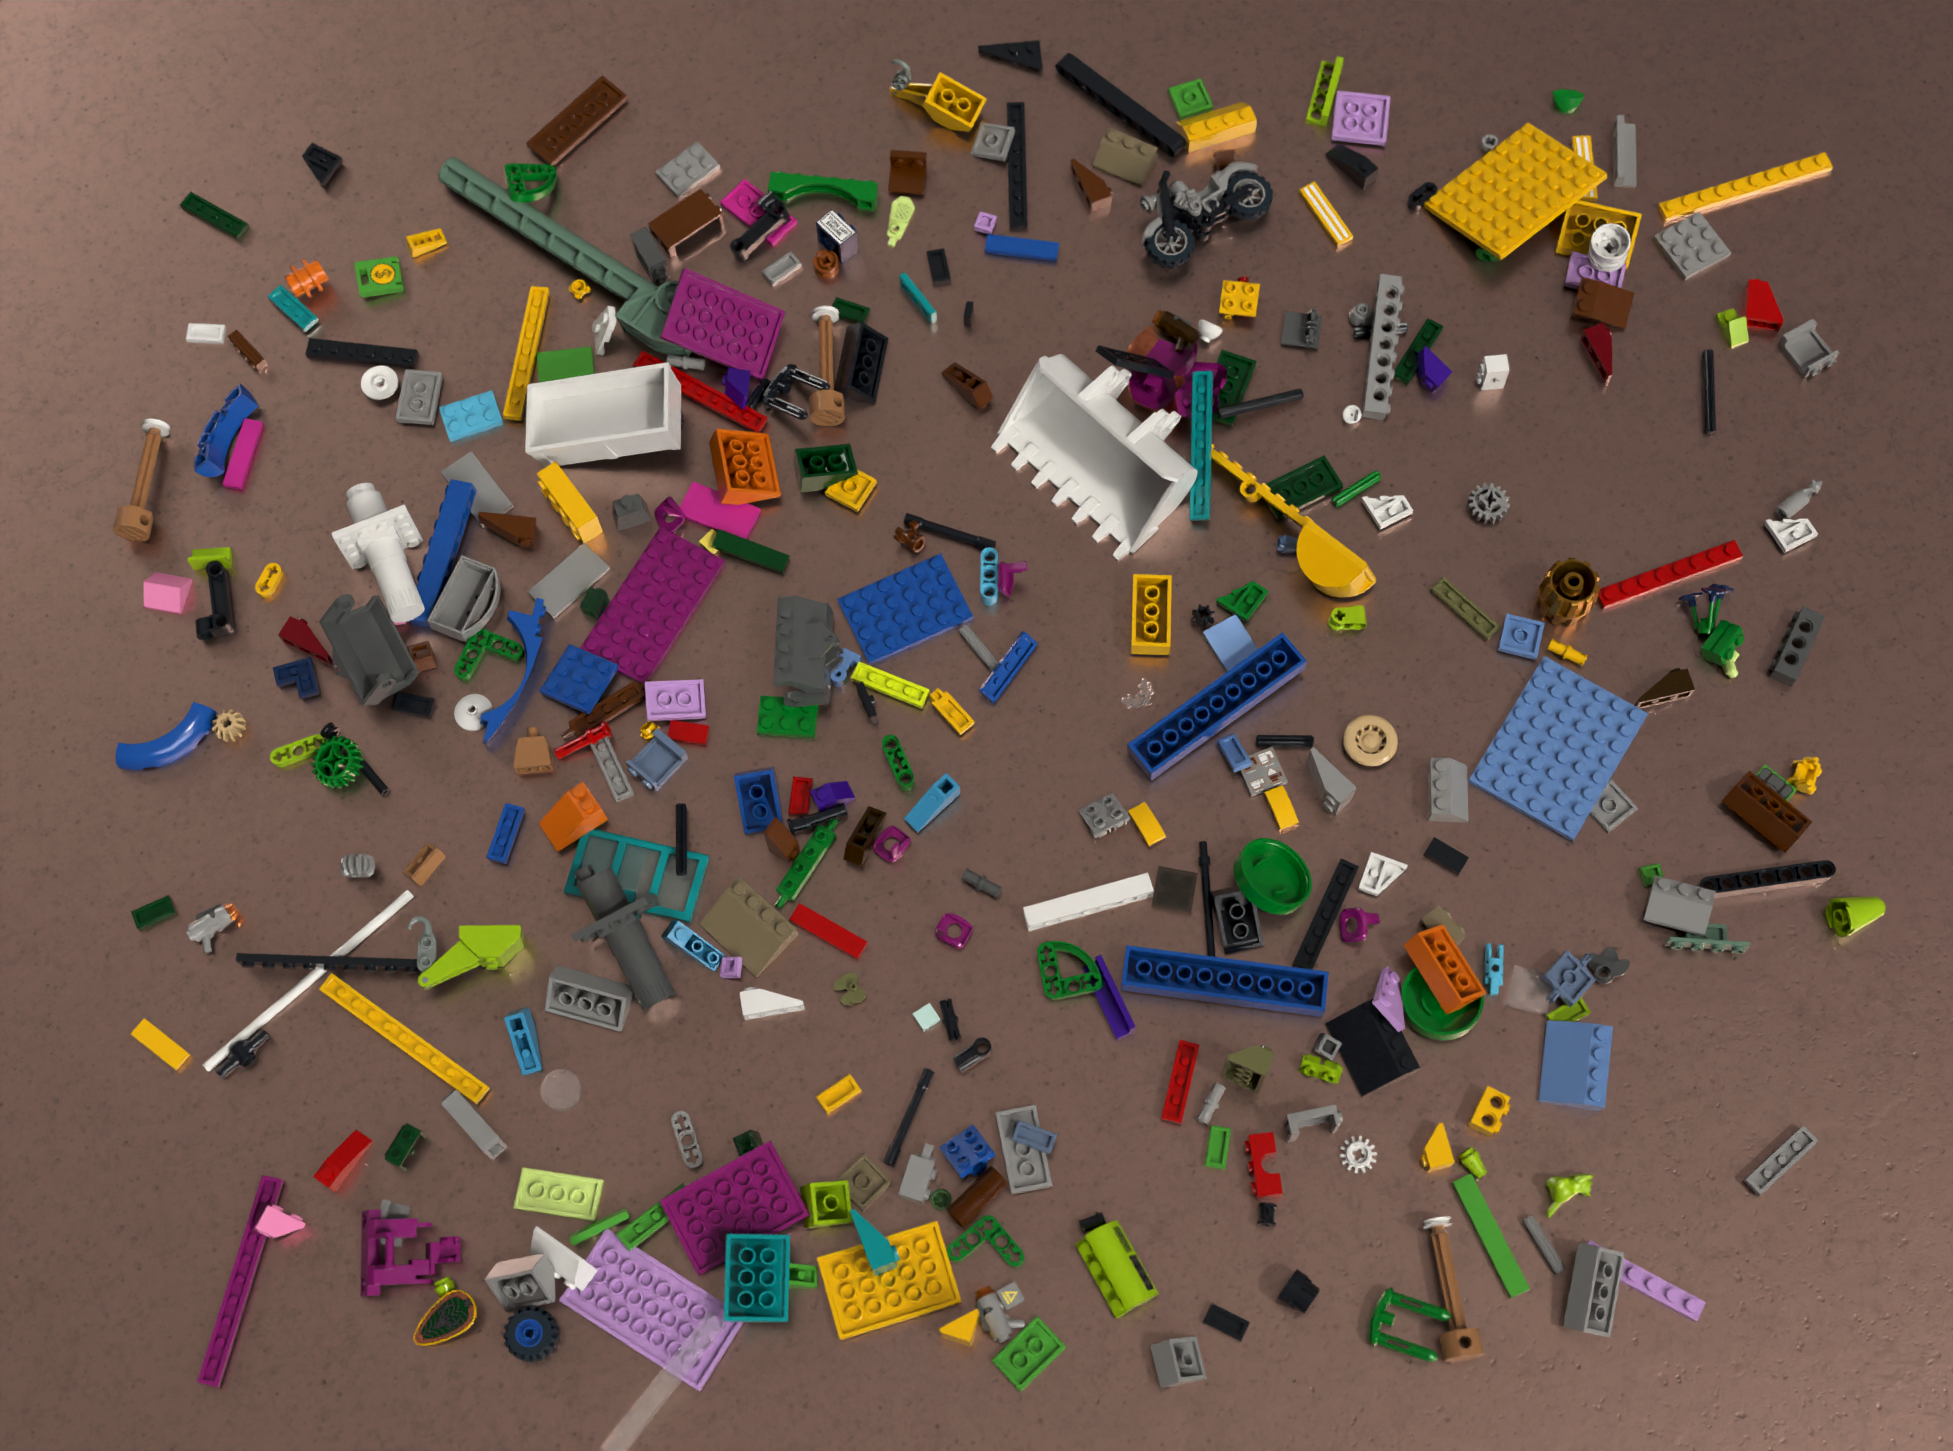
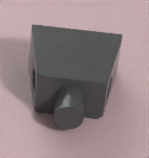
[612,494,652,531]

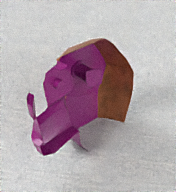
[1126,325,1227,418]

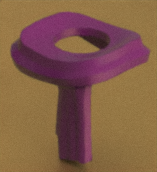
[654,497,685,533]
[998,561,1028,597]
[873,825,911,862]
[1340,907,1380,942]
[935,913,973,948]

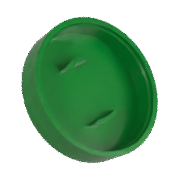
[1233,838,1312,915]
[1401,966,1484,1040]

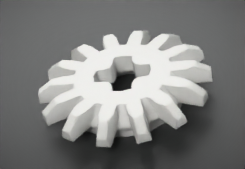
[1339,1136,1377,1173]

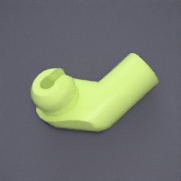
[1722,650,1739,679]

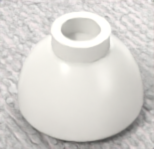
[1198,319,1223,343]

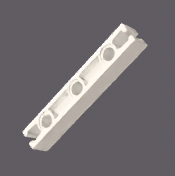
[1023,873,1154,931]

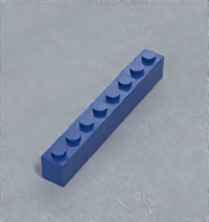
[410,479,477,629]

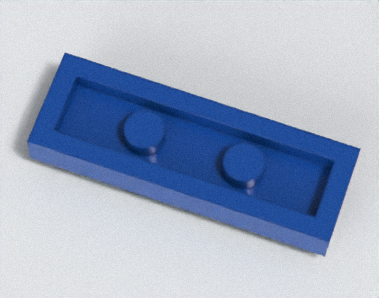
[486,803,525,864]

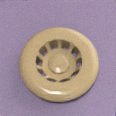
[1343,715,1398,766]

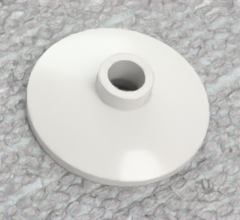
[361,366,398,400]
[454,694,493,731]

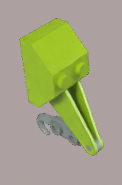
[408,916,524,990]

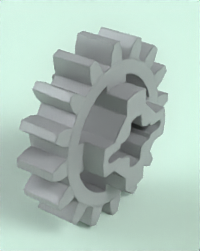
[1468,483,1510,523]

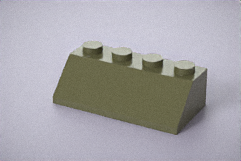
[1221,1045,1275,1094]

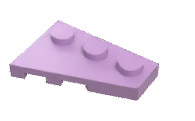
[1372,966,1405,1032]

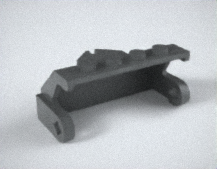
[319,594,420,706]
[773,596,844,707]

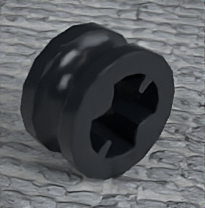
[320,722,340,740]

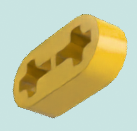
[255,563,283,598]

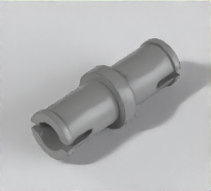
[666,354,705,370]
[1196,1082,1226,1125]

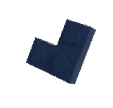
[273,657,320,699]

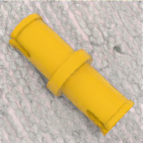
[1547,638,1588,666]

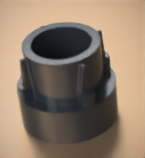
[1277,1269,1320,1313]

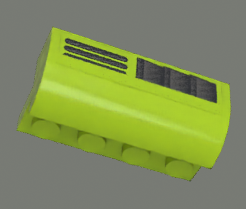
[1075,1220,1159,1319]

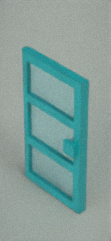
[563,829,710,923]

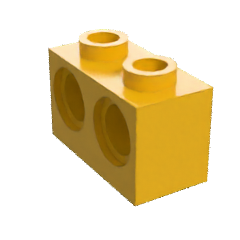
[1468,1086,1511,1137]

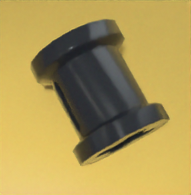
[1257,1203,1277,1227]

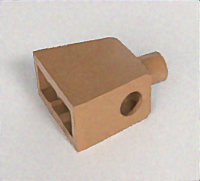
[513,727,554,774]

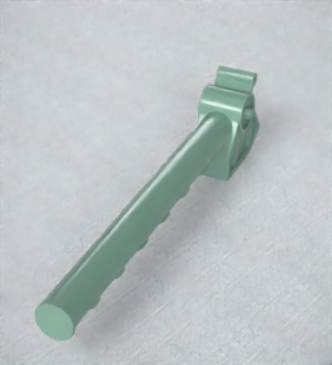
[438,157,691,356]

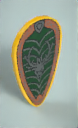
[413,1290,476,1345]

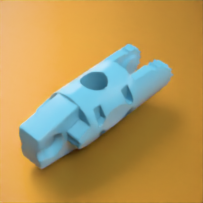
[1485,943,1504,996]

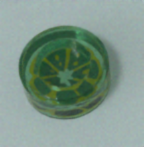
[931,1189,952,1211]

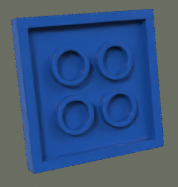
[539,644,619,715]

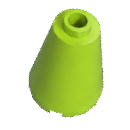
[1825,897,1886,937]

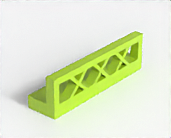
[1306,56,1344,127]

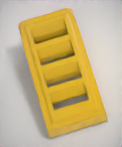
[406,228,447,258]

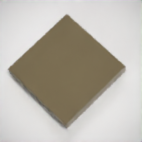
[835,1153,893,1212]

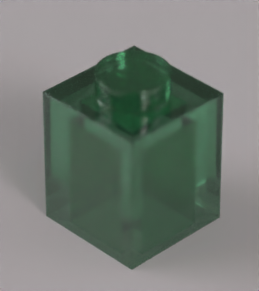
[580,587,610,620]

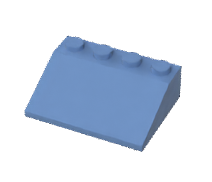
[1538,1020,1613,1111]

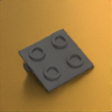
[1281,309,1322,349]

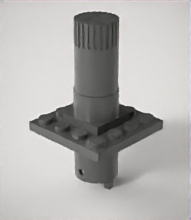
[571,865,675,1010]

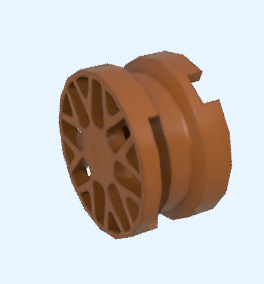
[813,249,839,279]

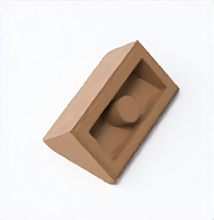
[402,842,446,886]

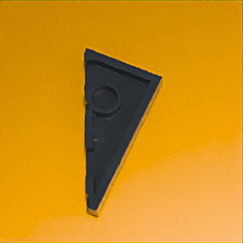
[978,40,1043,73]

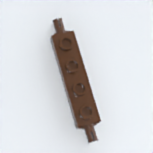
[560,678,651,741]

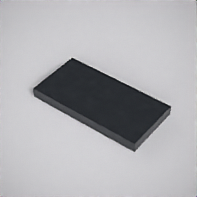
[1095,345,1175,379]

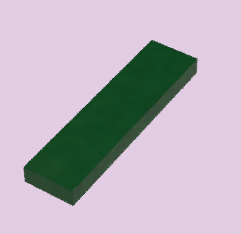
[180,191,249,240]
[1394,318,1444,385]
[712,529,790,574]

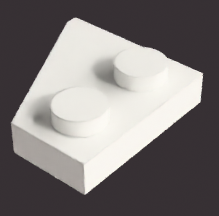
[592,306,616,356]
[1361,495,1414,530]
[1764,519,1818,553]
[1358,852,1408,897]

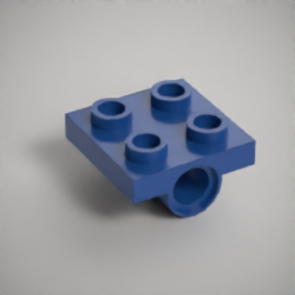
[939,1125,996,1179]

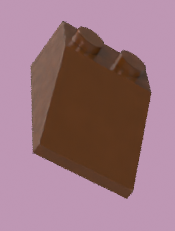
[1570,277,1634,329]

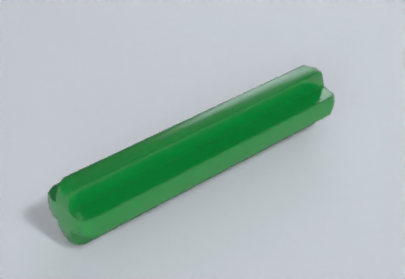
[1332,470,1381,506]

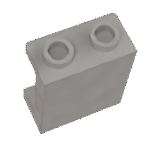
[1778,319,1839,378]
[1283,1105,1343,1142]

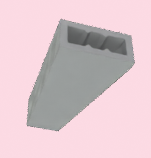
[441,1090,508,1160]

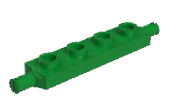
[774,819,839,910]

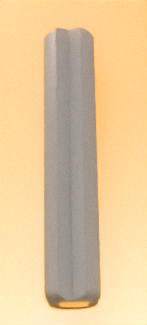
[959,625,999,671]
[1523,1215,1566,1274]

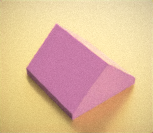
[144,572,192,614]

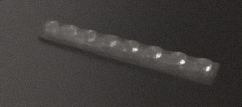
[600,1311,726,1451]

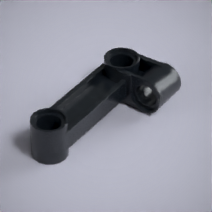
[730,190,790,261]
[195,561,235,640]

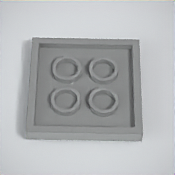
[1653,212,1731,281]

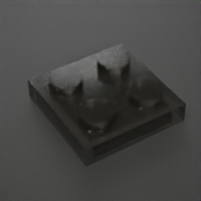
[1152,866,1198,913]

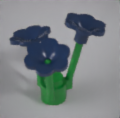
[1678,584,1734,634]

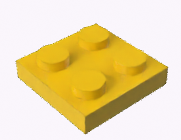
[825,470,877,512]

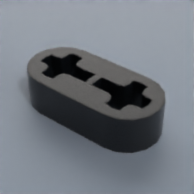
[1407,182,1438,211]

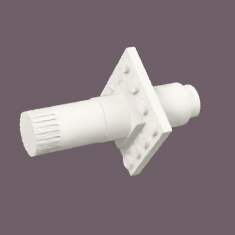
[332,483,425,623]

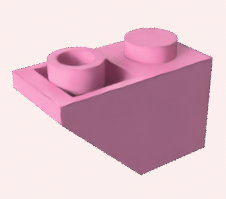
[253,1204,305,1239]

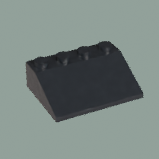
[1325,999,1420,1097]

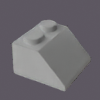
[1150,1336,1207,1388]

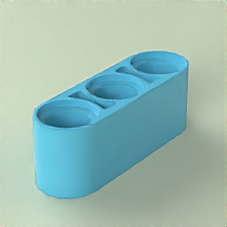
[980,547,998,606]

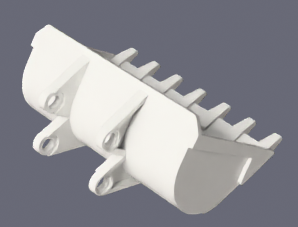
[991,354,1197,561]

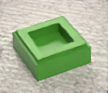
[1639,863,1664,888]

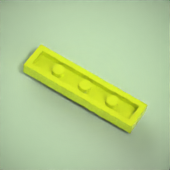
[851,662,930,709]

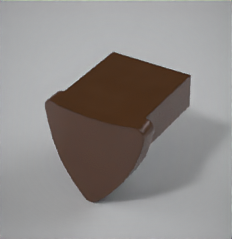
[1213,149,1235,171]

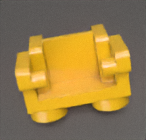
[1787,756,1822,795]

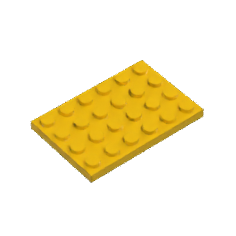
[817,1221,962,1341]

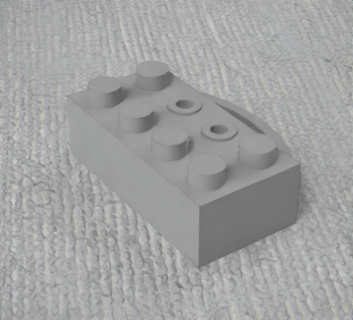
[427,555,501,643]

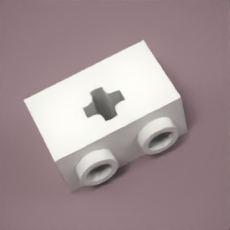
[1476,354,1510,390]

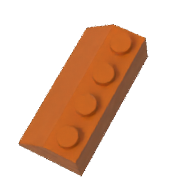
[1403,924,1486,1014]

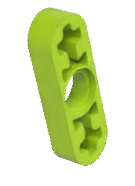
[270,734,326,768]

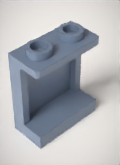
[626,728,688,792]

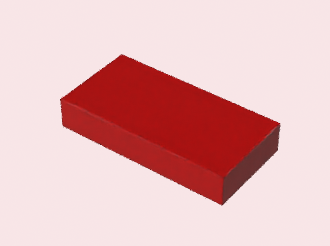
[667,720,710,746]
[788,776,813,817]

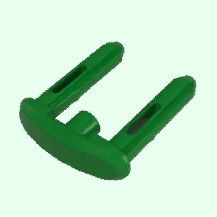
[1369,1287,1451,1362]

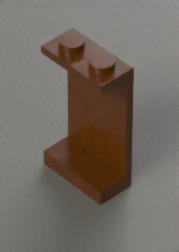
[648,189,724,257]

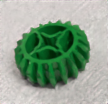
[311,736,364,788]

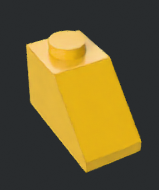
[1420,1122,1455,1172]

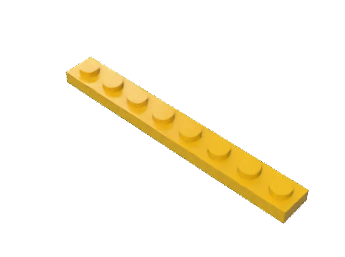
[503,286,550,421]

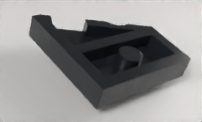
[302,143,343,187]

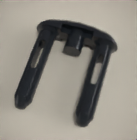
[762,364,830,420]

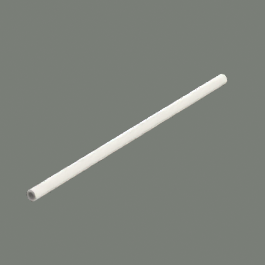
[202,890,414,1072]

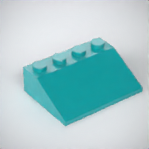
[723,1234,790,1322]

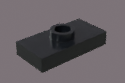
[856,681,878,724]

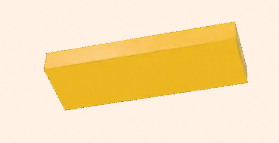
[130,1018,190,1071]

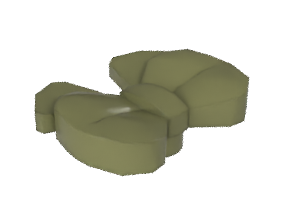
[834,972,866,1006]

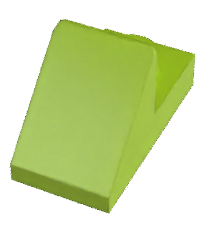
[1715,308,1749,348]

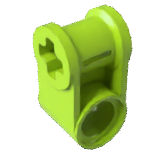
[1328,605,1367,631]

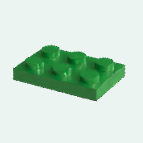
[756,695,819,738]

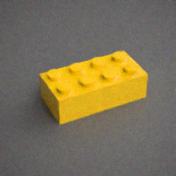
[536,461,603,544]
[1131,574,1172,655]

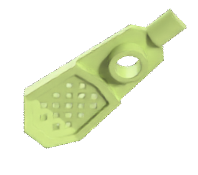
[887,196,915,247]

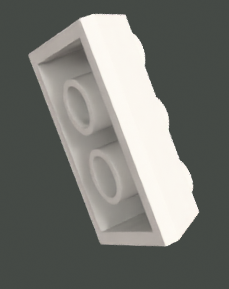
[530,1226,598,1291]

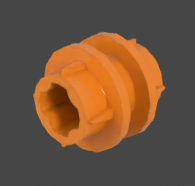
[284,259,329,298]

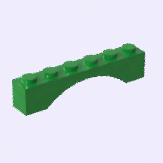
[768,171,879,211]

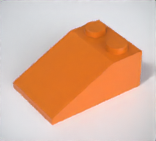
[538,782,608,852]

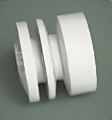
[1588,223,1631,272]

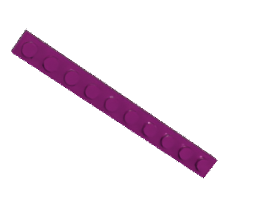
[197,1175,284,1388]

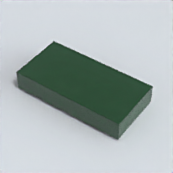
[832,297,870,324]
[131,895,177,931]

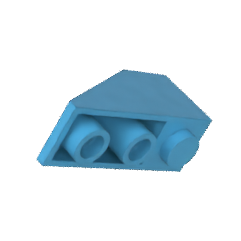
[904,773,960,833]
[661,920,725,972]

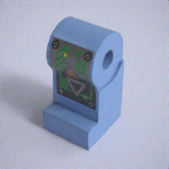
[831,648,862,687]

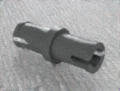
[961,868,1002,898]

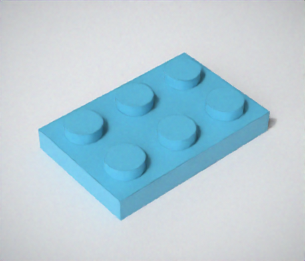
[439,390,504,442]

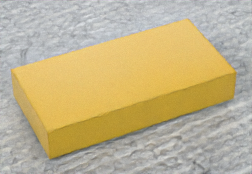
[816,1074,862,1114]

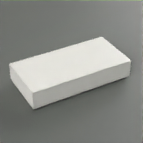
[186,323,226,344]

